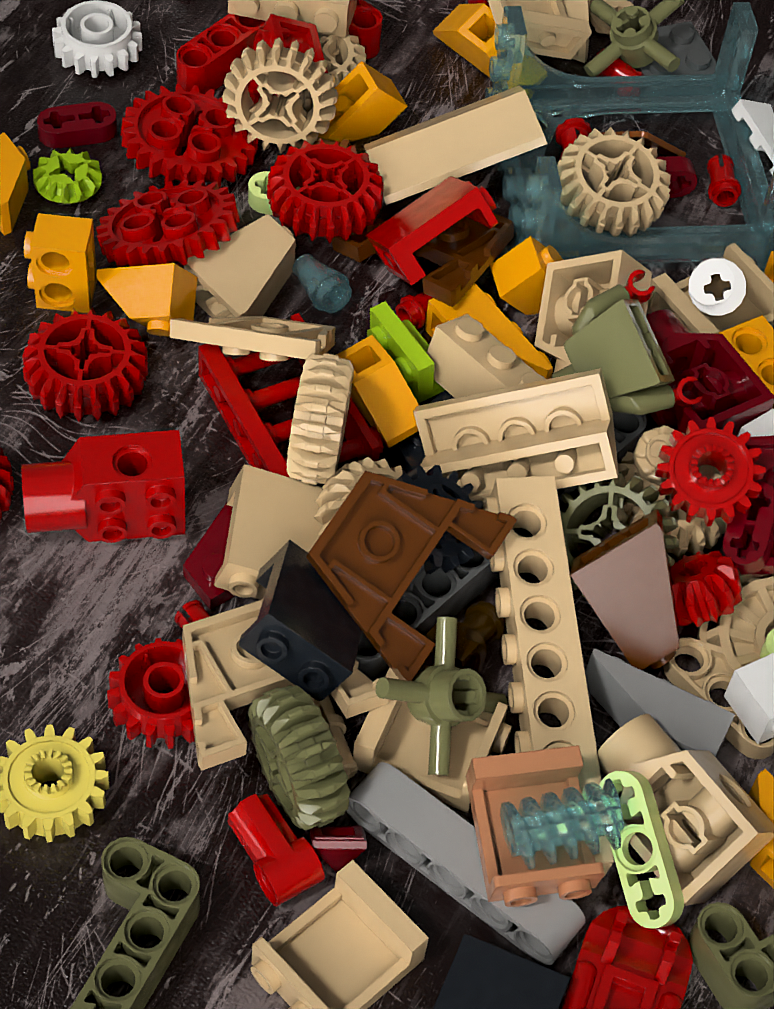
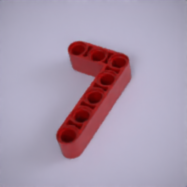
[176,0,383,94]

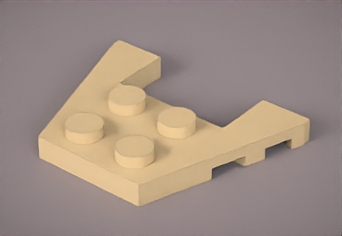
[182,599,389,771]

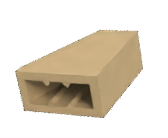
[184,214,296,317]

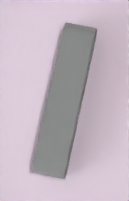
[346,762,585,965]

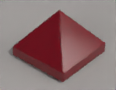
[310,825,367,873]

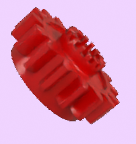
[655,417,766,527]
[107,638,195,749]

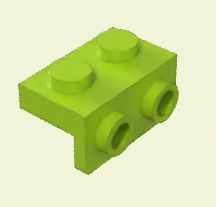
[367,301,445,404]

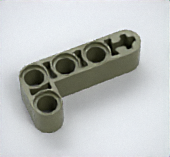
[70,837,200,1009]
[687,902,774,1009]

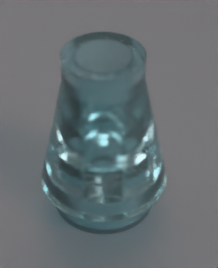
[292,254,352,313]

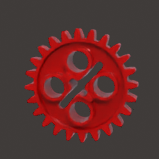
[121,84,259,187]
[96,179,240,267]

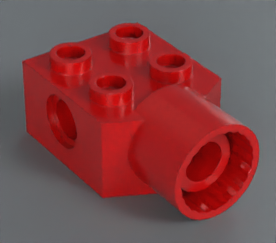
[21,430,186,543]

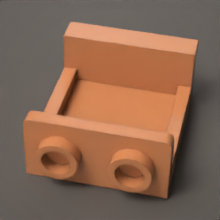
[465,745,605,907]

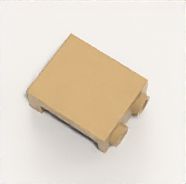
[488,0,592,60]
[647,243,774,334]
[214,464,324,600]
[353,668,512,813]
[251,860,429,1009]

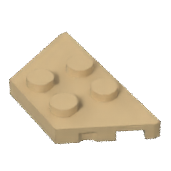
[170,316,335,361]

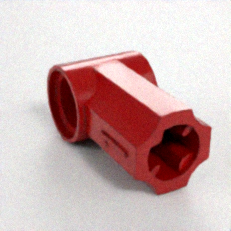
[228,793,325,907]

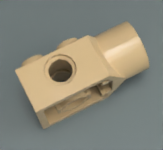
[534,250,652,373]
[597,714,774,906]

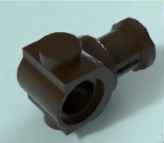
[418,601,507,675]

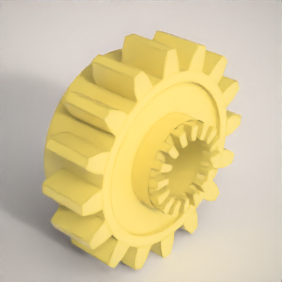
[0,724,109,842]

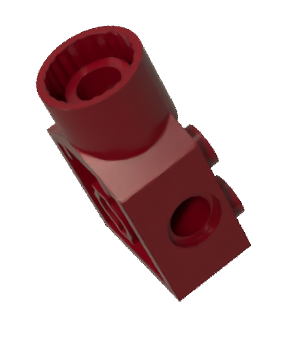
[646,309,774,437]

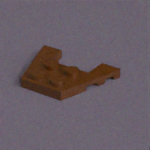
[332,213,514,307]
[306,470,517,681]

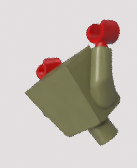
[552,269,702,415]

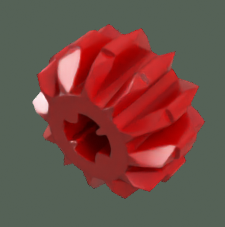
[670,550,743,627]

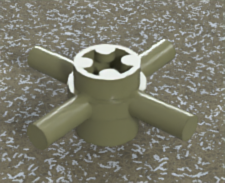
[584,0,685,79]
[376,617,507,776]

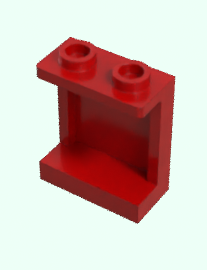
[366,176,498,286]

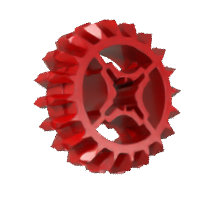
[267,138,384,243]
[22,307,149,422]

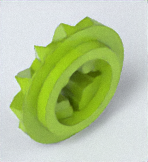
[33,147,102,204]

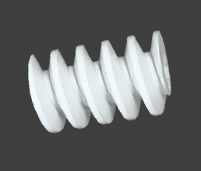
[688,258,746,316]

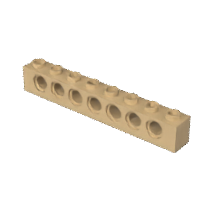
[483,475,614,877]

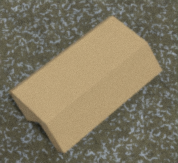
[364,85,547,205]
[413,368,619,502]

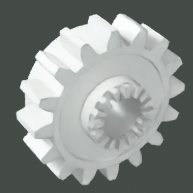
[52,0,142,78]

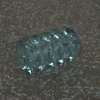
[500,778,624,870]

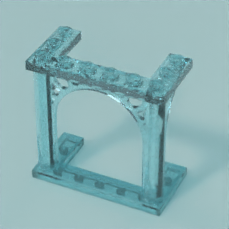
[485,2,774,272]

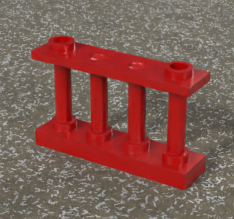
[198,313,383,480]

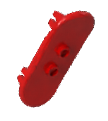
[561,906,693,1009]

